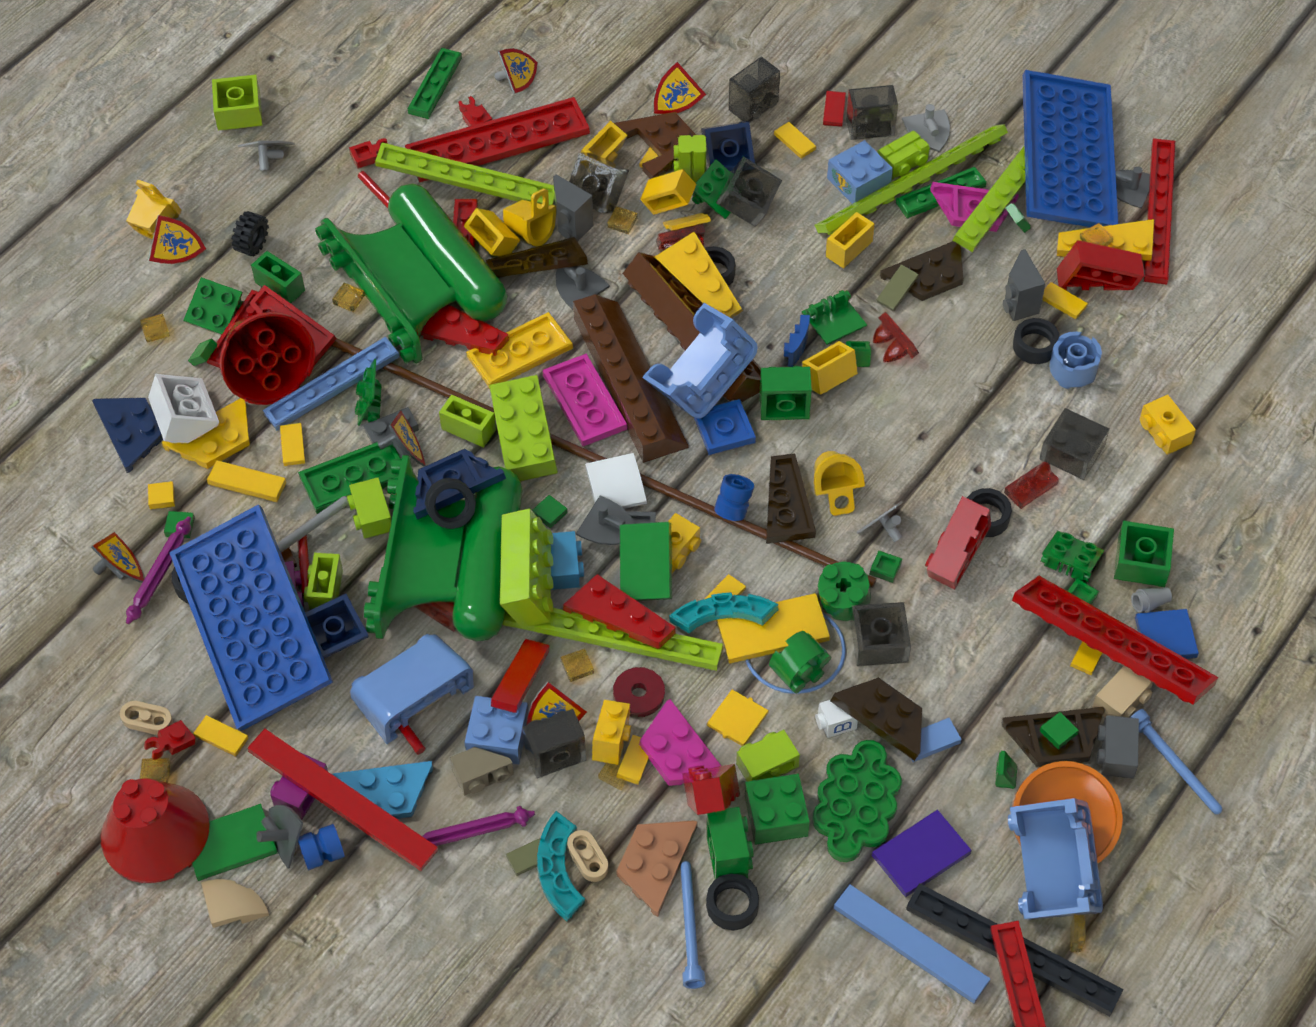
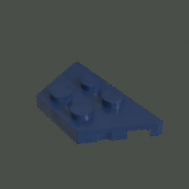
[92,398,163,473]
[413,448,506,519]

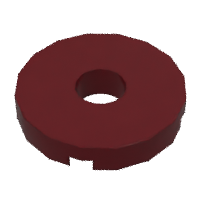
[613,667,665,717]

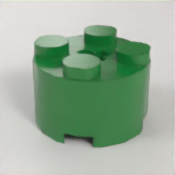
[818,561,871,621]
[769,631,832,694]

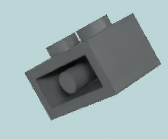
[1097,715,1139,779]

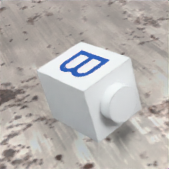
[815,700,858,738]

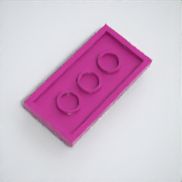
[542,353,627,447]

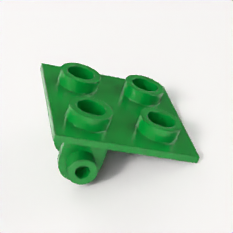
[692,160,750,219]
[183,277,244,335]
[802,290,867,345]
[355,359,382,426]
[1040,530,1104,582]

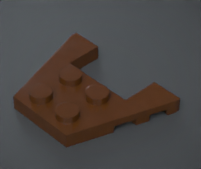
[614,112,696,179]

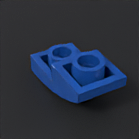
[784,315,810,367]

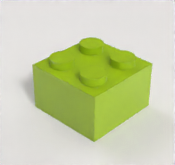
[212,75,263,131]

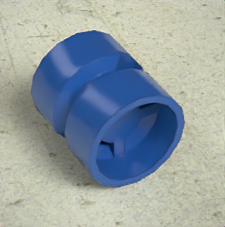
[714,474,754,521]
[298,824,345,871]

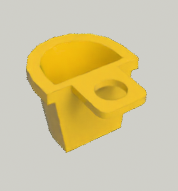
[126,180,182,239]
[503,188,556,247]
[814,451,865,516]

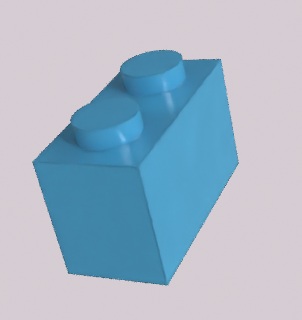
[551,531,584,590]

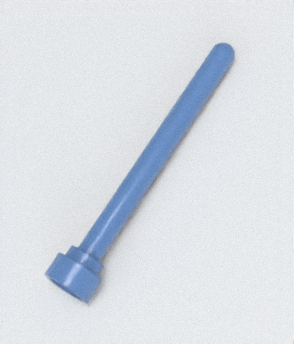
[1130,709,1222,814]
[680,861,706,989]

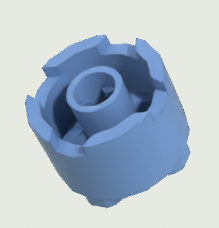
[1049,332,1102,389]

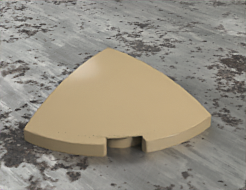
[201,879,269,928]

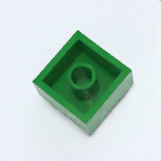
[759,366,812,420]
[1114,520,1174,587]
[744,774,810,845]
[706,807,754,880]

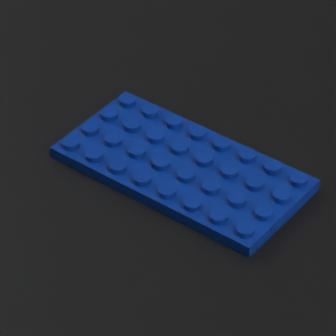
[1022,70,1118,228]
[169,505,333,731]

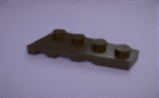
[486,237,588,278]
[766,453,816,544]

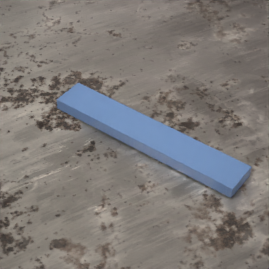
[263,337,400,431]
[834,885,990,1004]

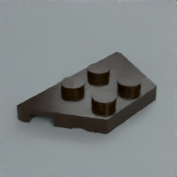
[880,241,964,301]
[830,677,922,761]
[1001,707,1104,767]

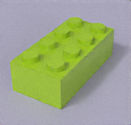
[489,375,558,481]
[500,508,554,628]

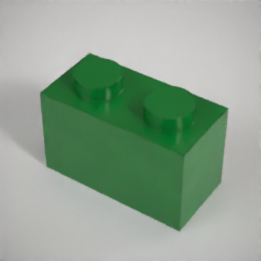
[251,251,305,303]

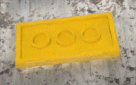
[466,312,573,388]
[716,593,830,664]

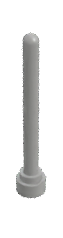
[277,496,349,553]

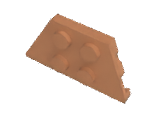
[616,820,698,917]

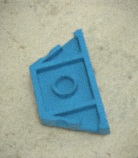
[332,761,433,819]

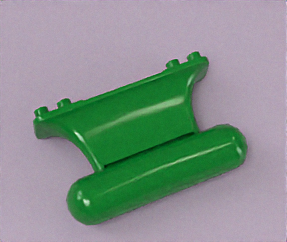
[315,183,508,364]
[364,455,523,642]

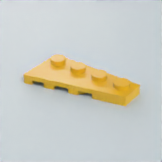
[1057,219,1154,261]
[654,232,743,318]

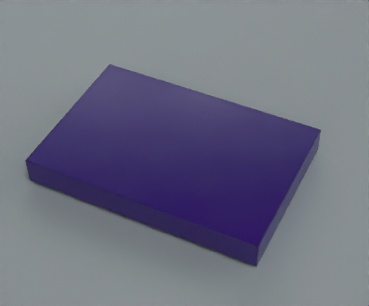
[872,809,972,898]

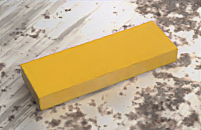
[207,460,287,502]

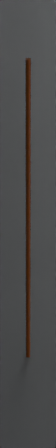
[331,338,877,588]

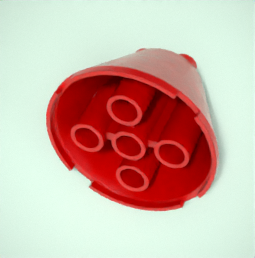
[220,312,315,405]
[101,778,210,883]

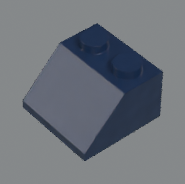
[701,121,755,171]
[305,594,369,658]

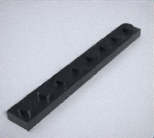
[906,883,1124,1017]

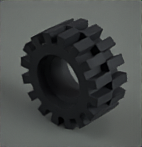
[231,211,269,257]

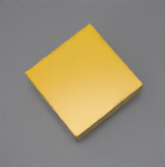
[148,481,175,510]

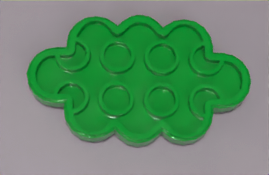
[812,740,902,862]

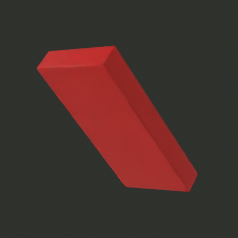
[823,91,846,127]

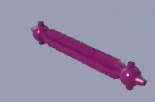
[126,516,191,624]
[422,806,535,846]

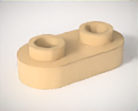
[120,701,173,735]
[567,830,608,882]

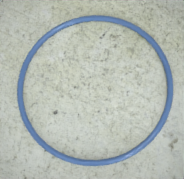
[745,612,846,694]

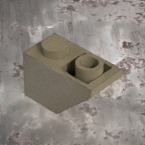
[450,747,514,796]

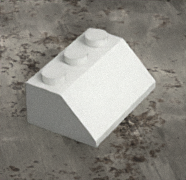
[148,374,219,443]

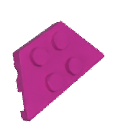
[930,182,1019,232]
[639,699,721,786]

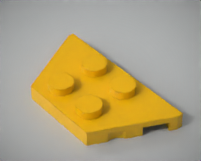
[162,398,250,469]

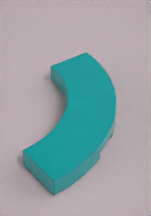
[669,592,779,634]
[537,811,585,922]

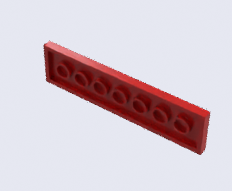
[405,97,590,183]
[1012,575,1219,705]

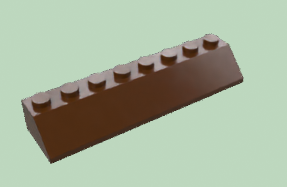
[622,252,761,402]
[573,294,689,463]

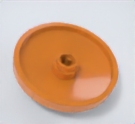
[1012,761,1123,863]

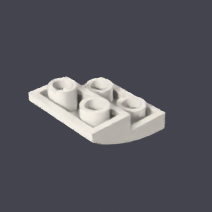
[585,453,647,509]

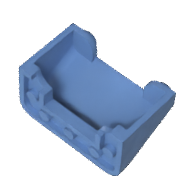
[642,303,758,418]
[350,634,474,744]
[1008,798,1103,920]

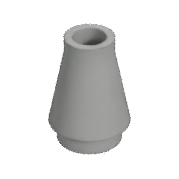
[1131,587,1172,613]

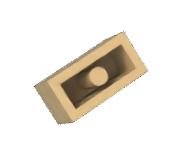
[1092,666,1153,718]

